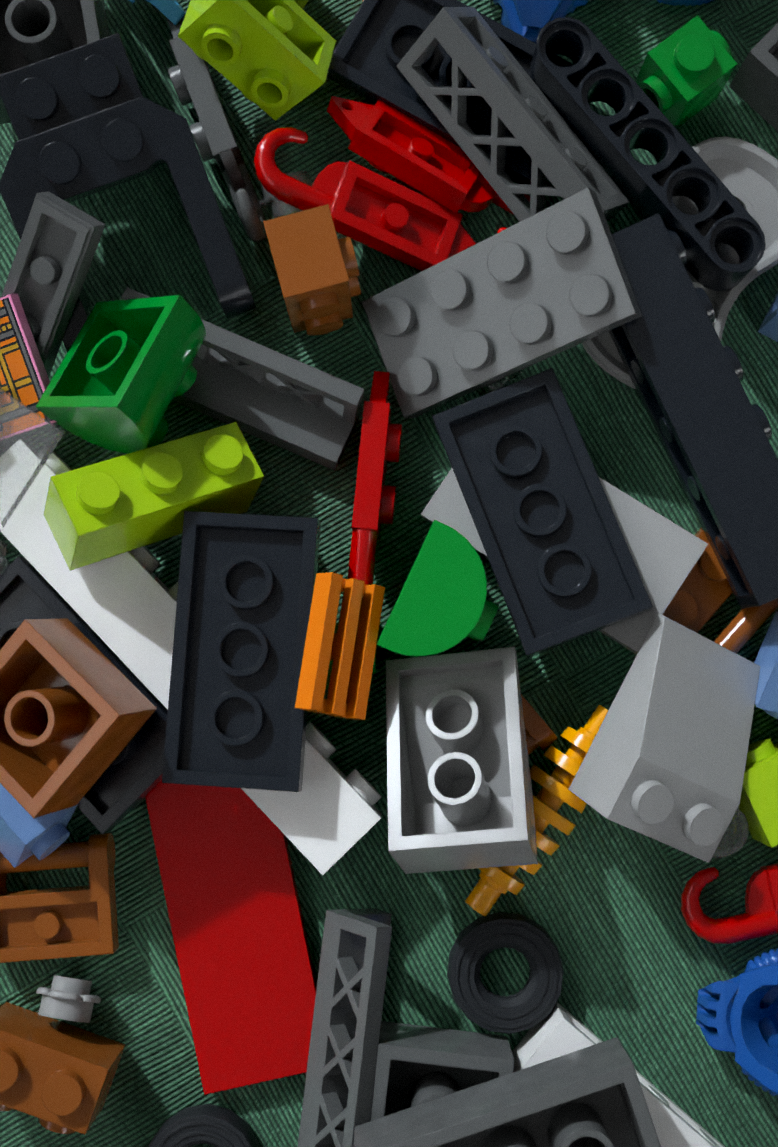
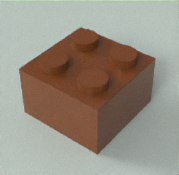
[0,618,157,818]

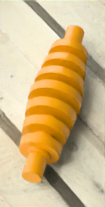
[465,705,608,917]

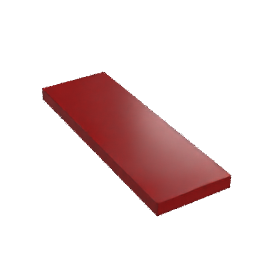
[145,780,317,1095]

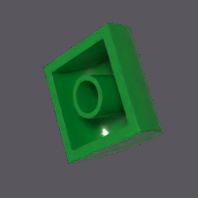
[36,295,206,454]
[377,520,499,657]

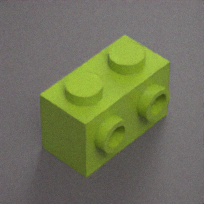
[178,0,336,121]

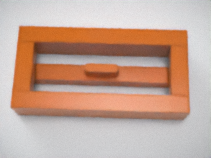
[295,572,385,720]

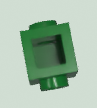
[635,15,737,129]

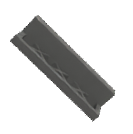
[396,7,630,222]
[120,287,364,471]
[297,908,392,1147]

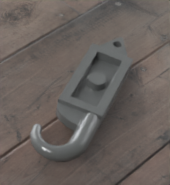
[166,17,267,243]

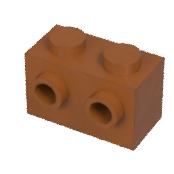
[263,204,361,336]
[0,1002,126,1135]

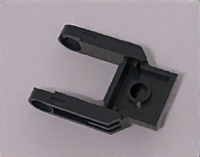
[0,33,256,352]

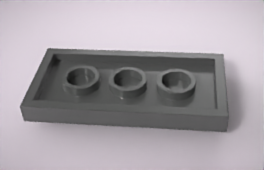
[362,187,642,418]

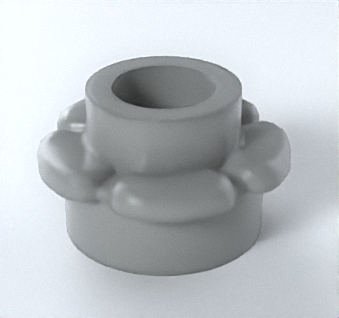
[36,975,101,1023]

